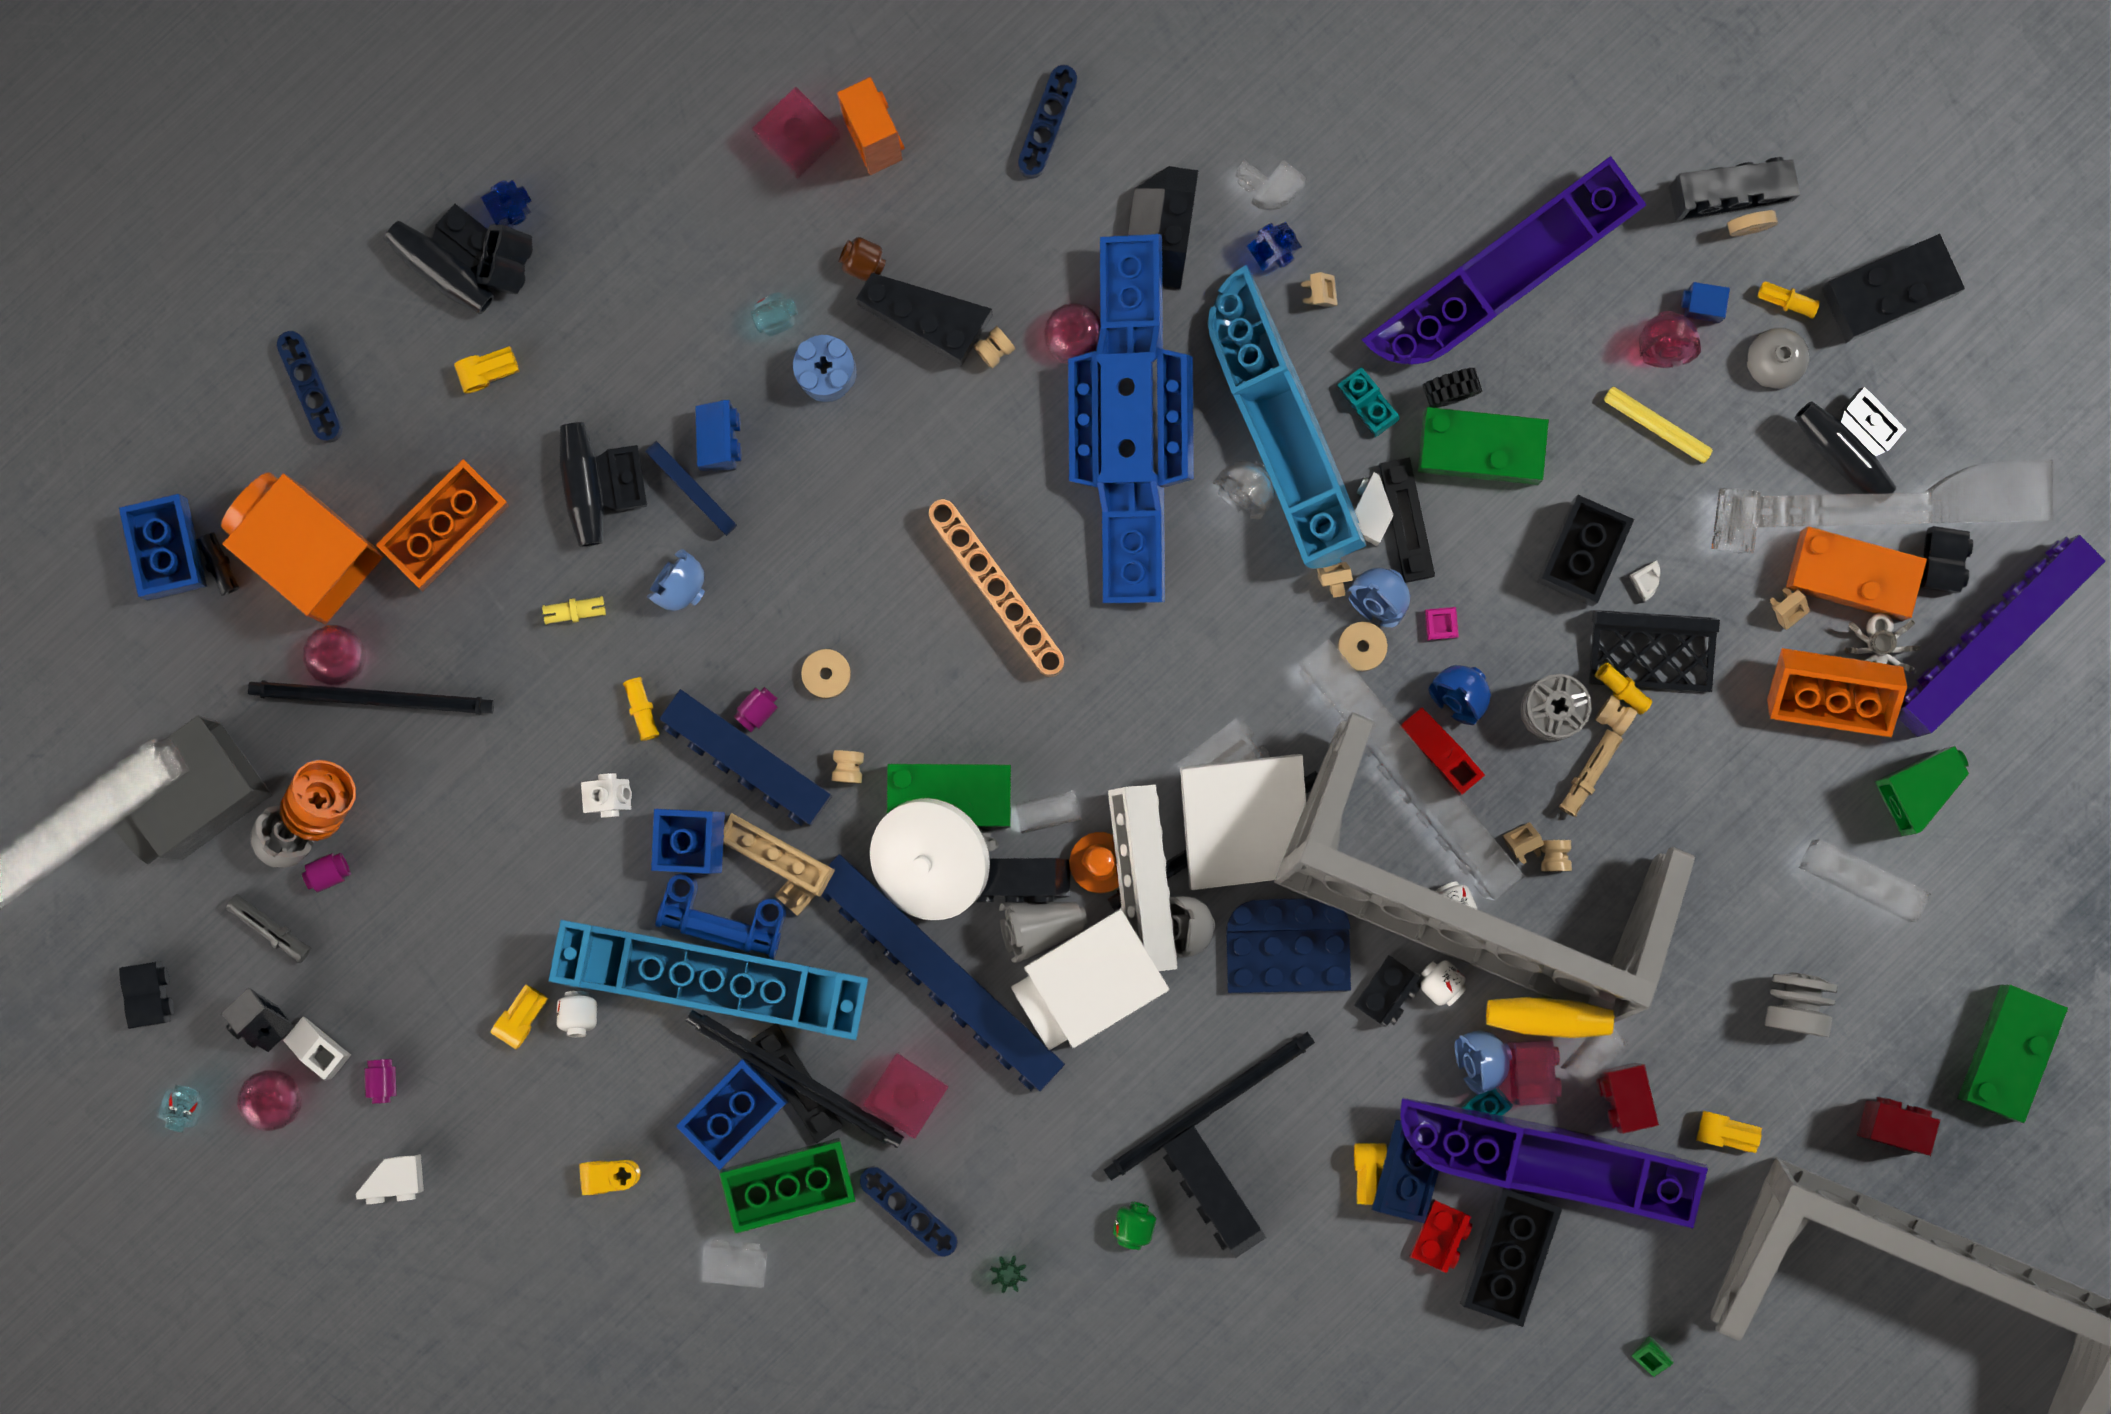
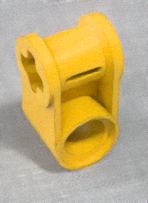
[579,1160,641,1195]

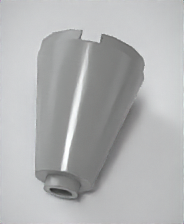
[999,902,1087,963]

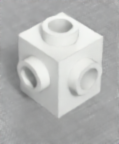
[581,773,632,818]

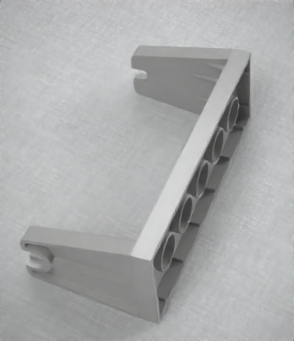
[1274,712,1695,1023]
[1711,1157,2111,1414]

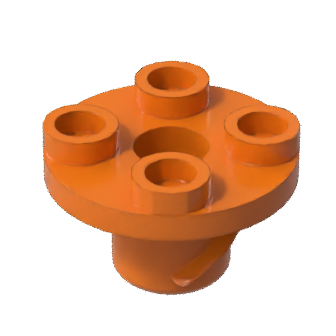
[1069,832,1119,893]

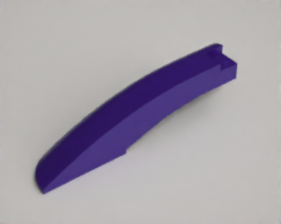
[1362,156,1646,364]
[1400,1098,1708,1228]

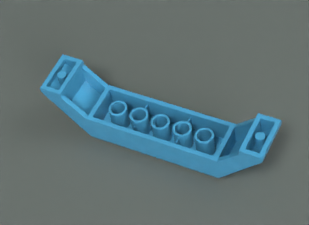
[549,920,868,1040]

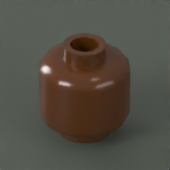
[839,237,886,282]

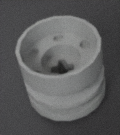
[1520,674,1592,742]
[1765,972,1838,1037]

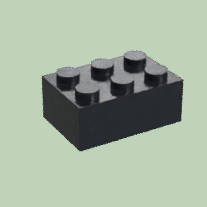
[1537,495,1634,607]

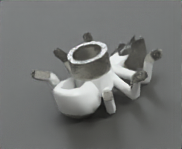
[1844,613,1921,674]

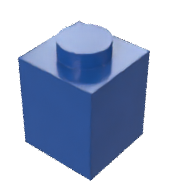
[1681,282,1730,323]

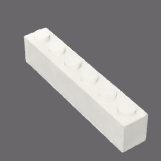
[1108,785,1177,971]

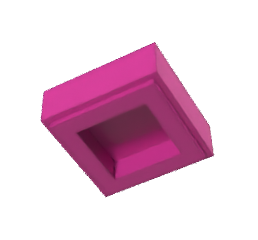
[1425,607,1459,641]

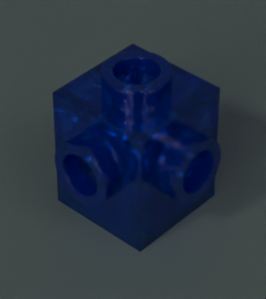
[481,180,532,226]
[1247,222,1302,271]

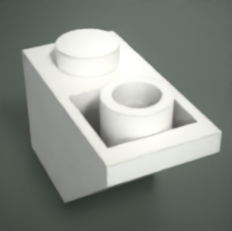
[1352,472,1393,546]
[283,1016,351,1080]
[356,1154,424,1204]

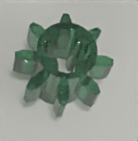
[990,1255,1028,1293]

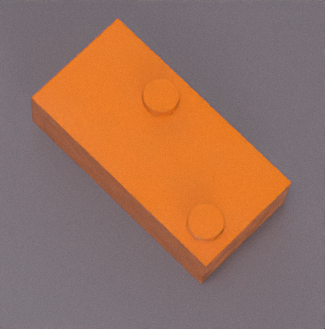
[837,77,905,175]
[375,459,509,592]
[1786,526,1927,621]
[1767,648,1907,737]

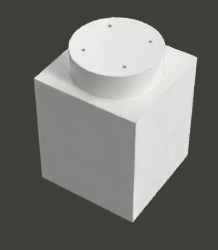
[1011,909,1170,1051]

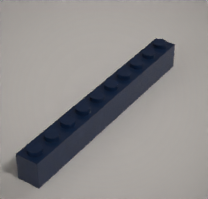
[821,854,1065,1091]

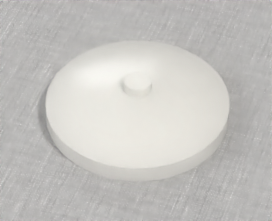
[870,798,990,920]

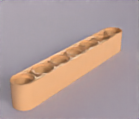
[929,499,1064,677]

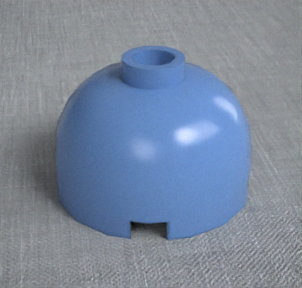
[647,549,705,611]
[1348,568,1411,628]
[1455,1030,1512,1094]

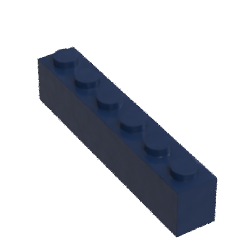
[659,689,832,826]

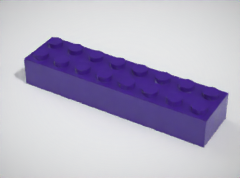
[1898,535,2106,737]

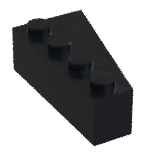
[975,858,1070,902]
[1163,1126,1266,1258]

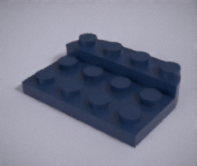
[1226,899,1351,993]

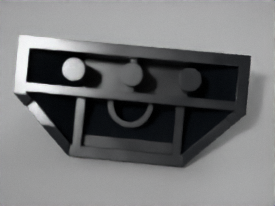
[1128,166,1198,290]

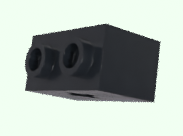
[221,988,295,1052]

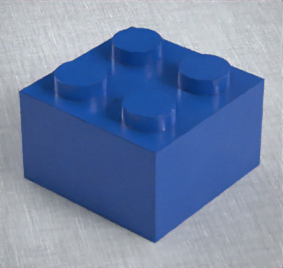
[651,809,725,874]

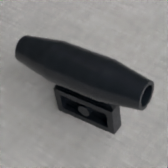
[384,204,494,314]
[1795,387,1906,504]
[560,422,647,547]

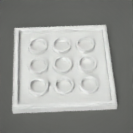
[1180,754,1306,890]

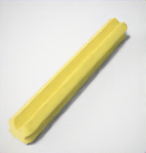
[1604,387,1713,463]

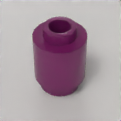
[733,687,778,733]
[302,853,351,893]
[364,1059,397,1104]

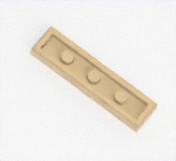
[723,813,835,897]

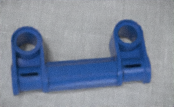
[655,874,786,959]

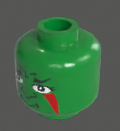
[1112,1201,1156,1250]

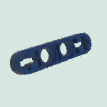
[1018,65,1077,178]
[277,331,343,443]
[645,441,737,536]
[860,1166,958,1257]

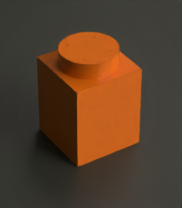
[221,472,385,625]

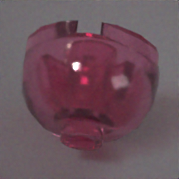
[1044,303,1101,364]
[1639,311,1701,368]
[303,625,366,686]
[237,1070,302,1132]

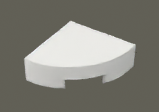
[1629,561,1660,603]

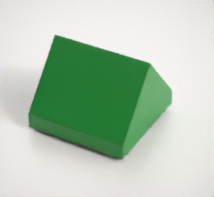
[1632,1335,1673,1377]

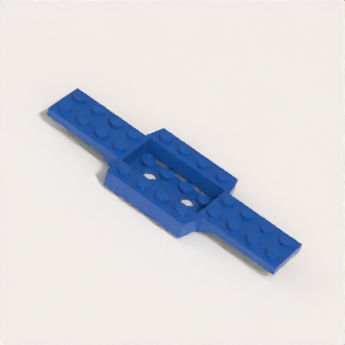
[1068,234,1194,603]

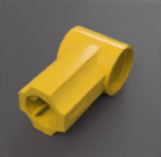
[454,346,520,394]
[491,984,549,1050]
[1696,1111,1762,1153]
[1354,1143,1387,1205]

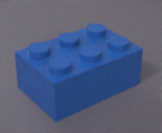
[119,494,207,601]
[676,1059,788,1170]

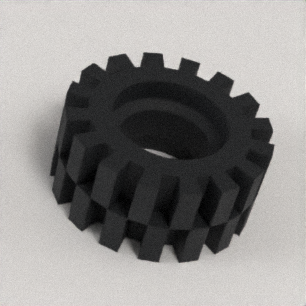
[1423,367,1482,408]

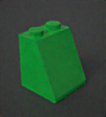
[1874,746,1969,836]

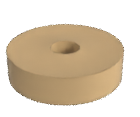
[1727,210,1778,236]
[1338,622,1388,671]
[801,649,851,699]

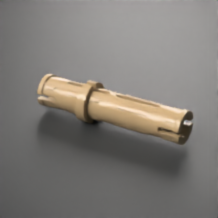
[1559,730,1623,817]

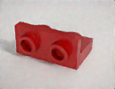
[1410,1200,1473,1273]

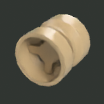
[973,326,1015,369]
[1595,695,1637,737]
[831,750,864,784]
[1541,840,1572,872]

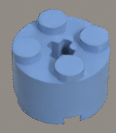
[793,335,857,402]

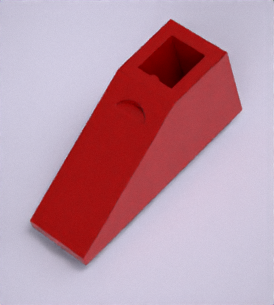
[1399,707,1485,797]

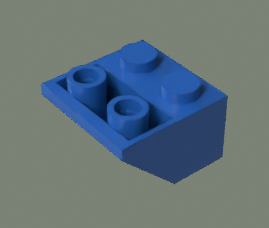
[695,400,742,471]

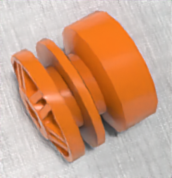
[280,760,356,841]

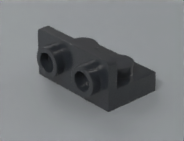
[1353,955,1421,1027]

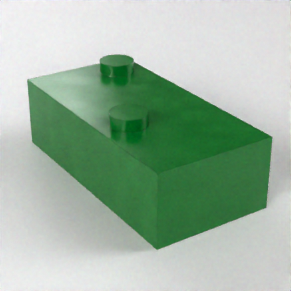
[1418,407,1549,485]
[887,764,1011,828]
[1957,985,2068,1123]
[719,1138,856,1234]

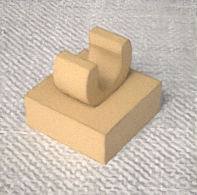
[1301,272,1337,308]
[1317,562,1353,598]
[1770,588,1810,630]
[1502,822,1544,864]
[775,880,816,916]

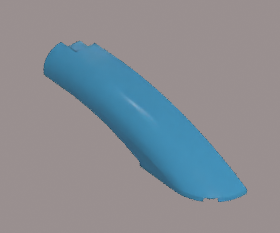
[1208,265,1367,568]

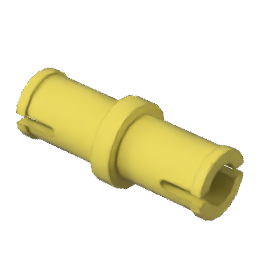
[542,596,606,625]

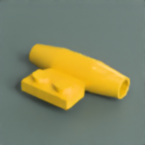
[1486,997,1614,1038]

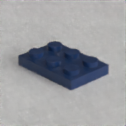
[1372,1119,1439,1223]

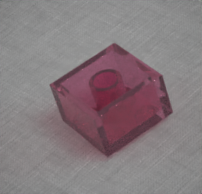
[752,87,840,179]
[1508,1040,1561,1105]
[863,1052,950,1139]

